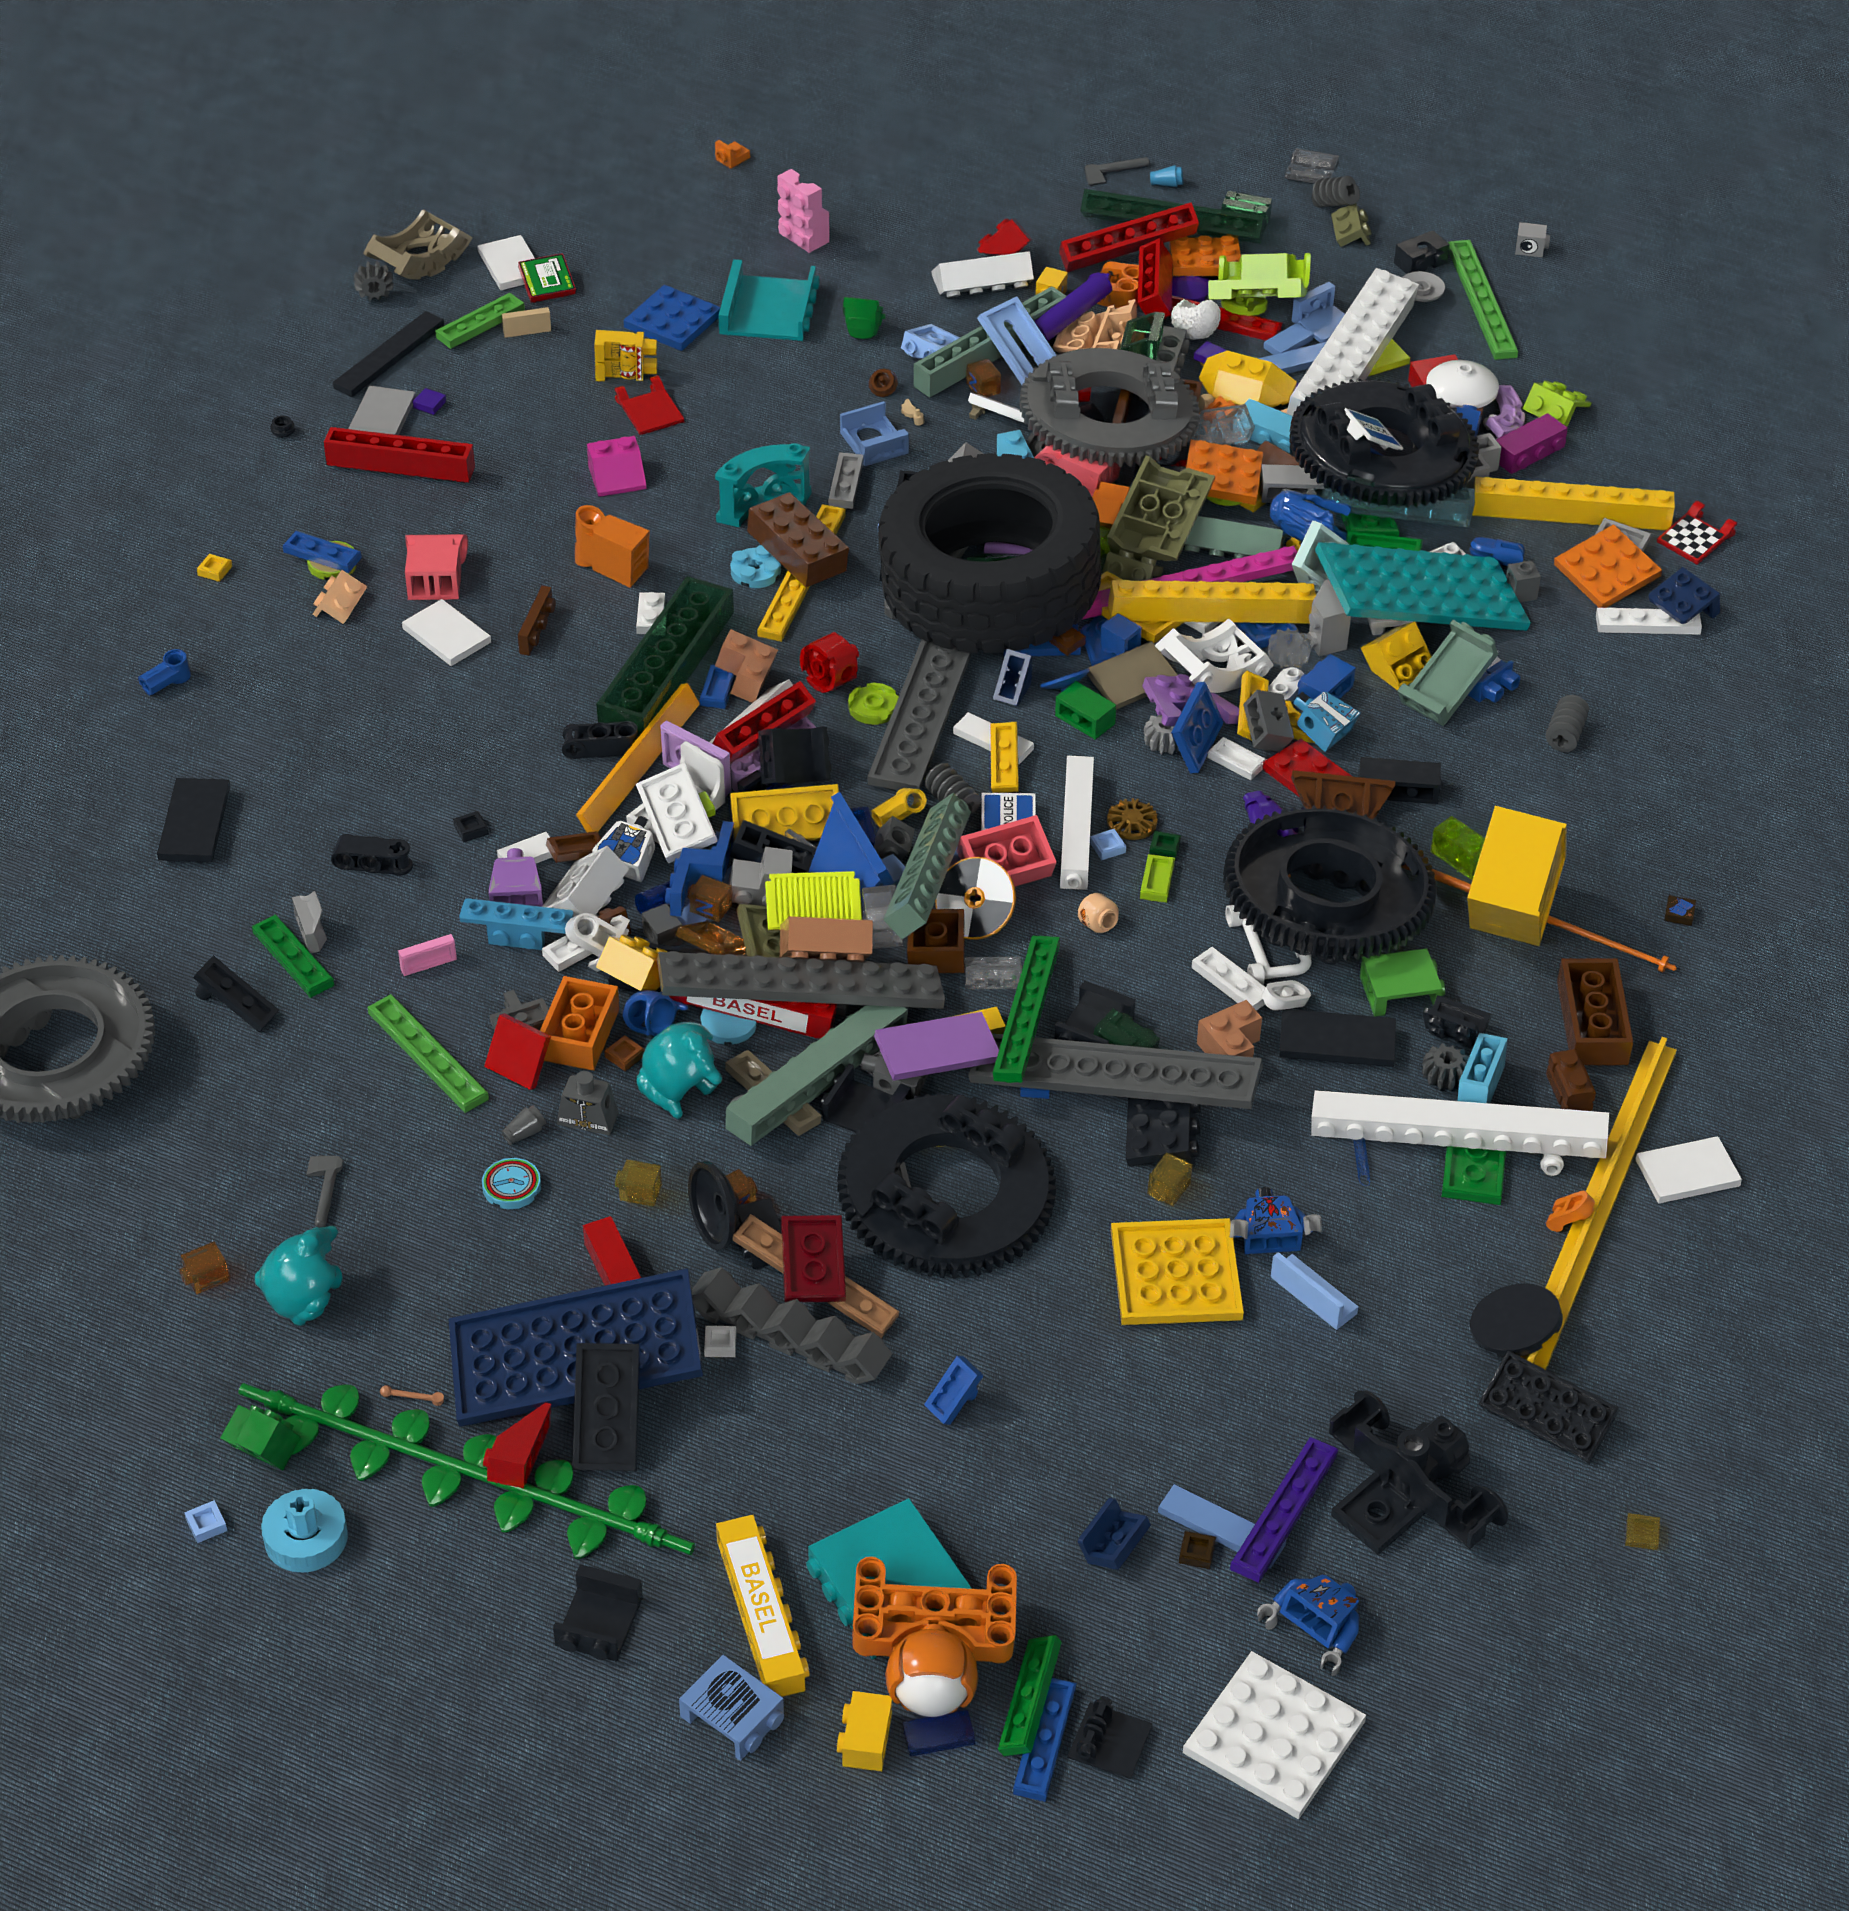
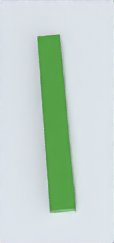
[1448,240,1518,360]

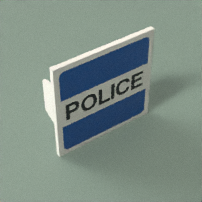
[1344,408,1403,450]
[981,793,1035,831]

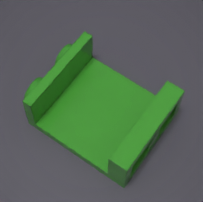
[1360,948,1445,1017]

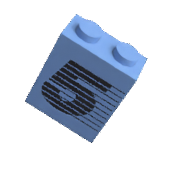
[679,1655,784,1761]

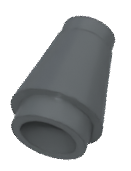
[501,1105,546,1145]

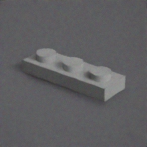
[828,452,864,509]

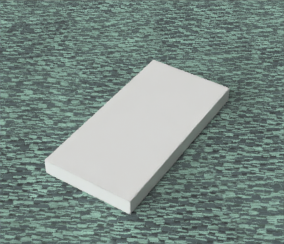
[636,762,718,863]

